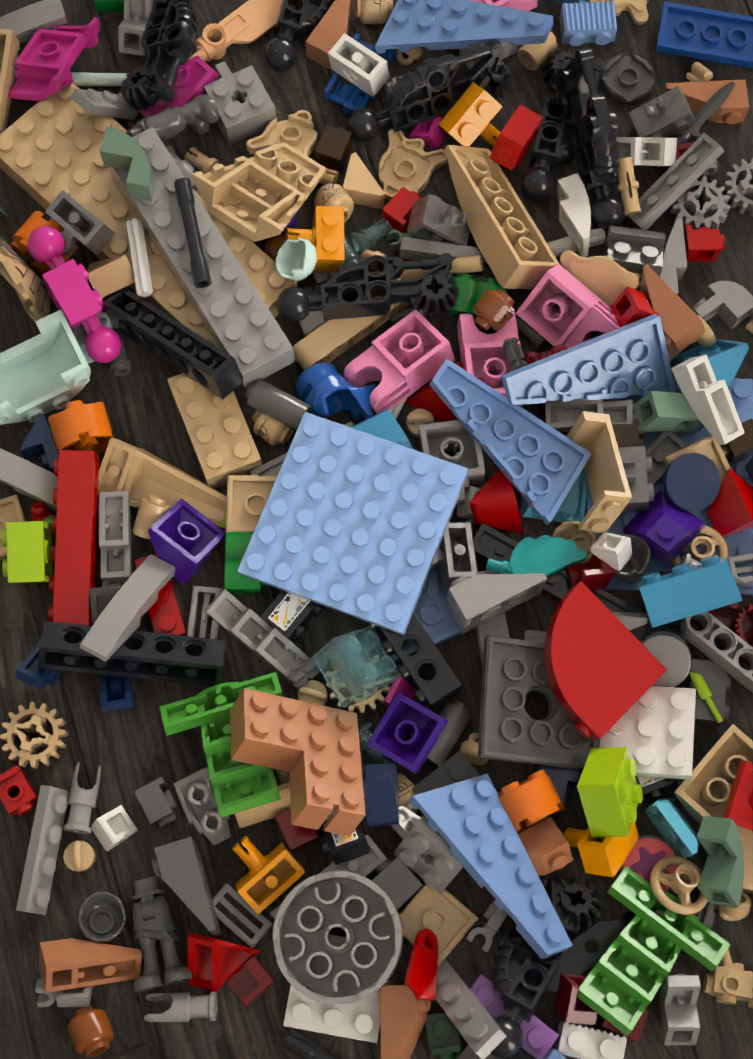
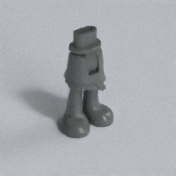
[126,94,219,141]
[132,876,193,993]

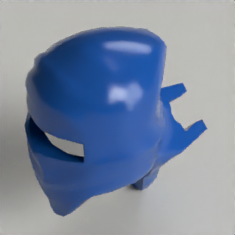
[296,362,376,421]

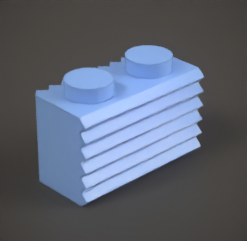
[559,1,617,46]

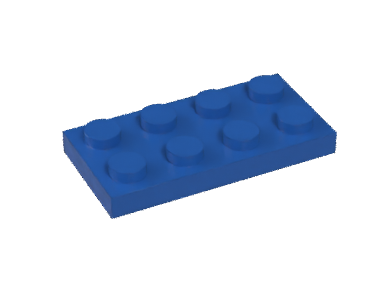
[655,1,753,69]

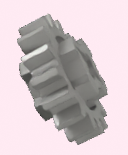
[723,158,753,216]
[670,176,730,230]

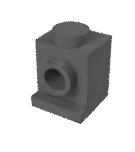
[134,777,177,828]

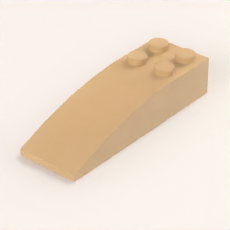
[445,145,559,289]

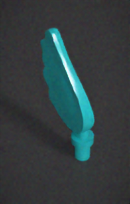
[486,535,587,577]

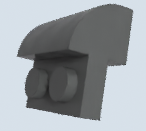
[604,225,666,275]

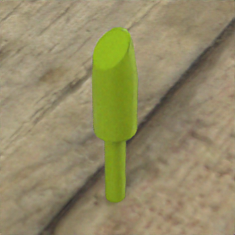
[689,672,723,723]

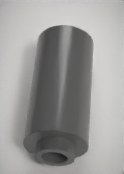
[245,379,311,431]
[425,700,471,768]

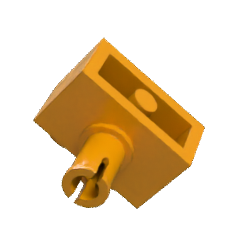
[438,82,502,148]
[286,206,345,272]
[564,823,639,878]
[232,836,306,915]

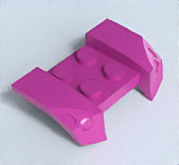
[8,17,100,101]

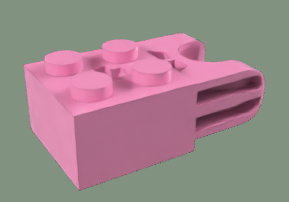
[516,264,620,349]
[344,309,455,413]
[457,313,522,407]

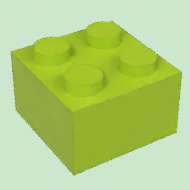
[1,521,53,583]
[577,747,643,837]

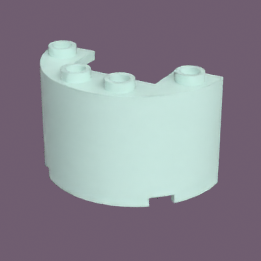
[0,309,91,425]

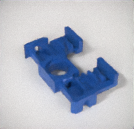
[324,33,397,115]

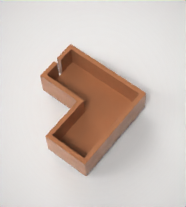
[230,688,366,836]

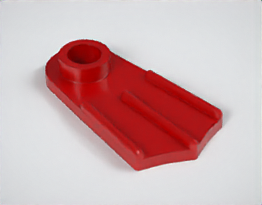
[404,928,439,1001]

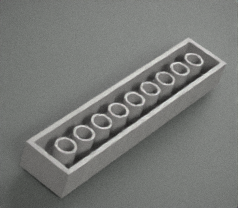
[108,127,295,389]

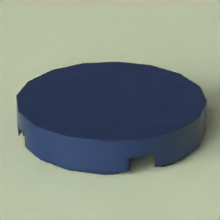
[662,453,721,511]

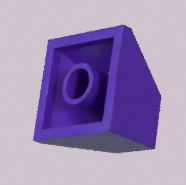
[622,490,706,566]
[148,499,226,585]
[367,692,448,774]

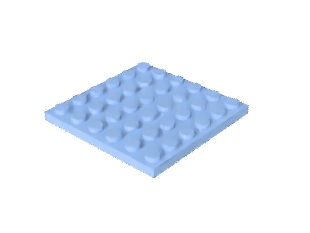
[237,412,469,635]

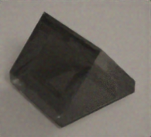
[214,841,248,879]

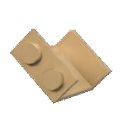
[566,411,632,533]

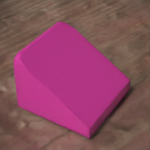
[409,117,447,149]
[384,675,415,708]

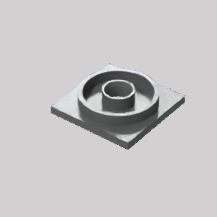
[478,635,599,770]

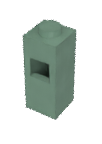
[634,391,704,433]

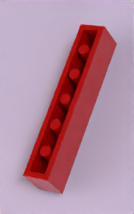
[48,450,99,626]

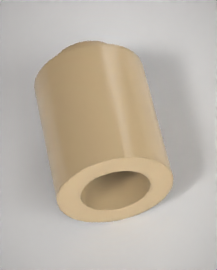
[517,31,557,71]
[132,494,170,540]

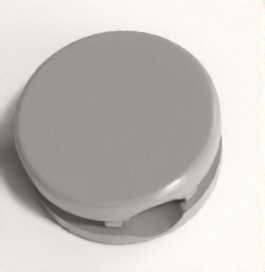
[640,631,691,687]

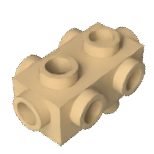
[703,949,753,1008]

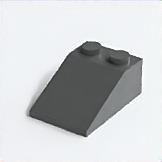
[152,837,223,939]

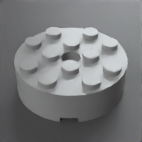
[273,871,403,1004]

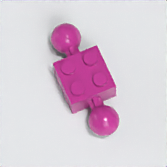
[27,226,122,363]

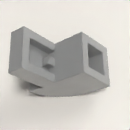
[119,0,153,56]
[692,281,753,330]
[659,974,701,1045]

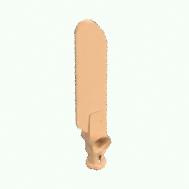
[187,0,297,62]

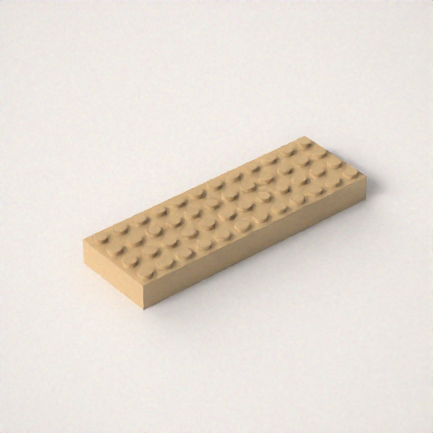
[0,83,297,347]

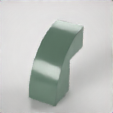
[99,126,154,201]
[696,816,744,907]

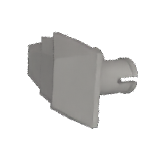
[174,767,231,846]

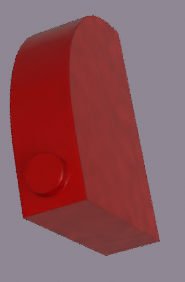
[544,581,667,740]

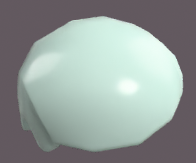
[276,237,317,281]

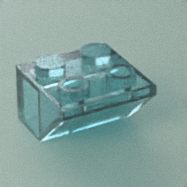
[312,626,402,708]

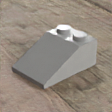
[446,573,547,634]

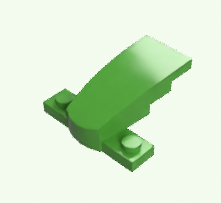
[160,672,283,818]
[577,866,731,1036]

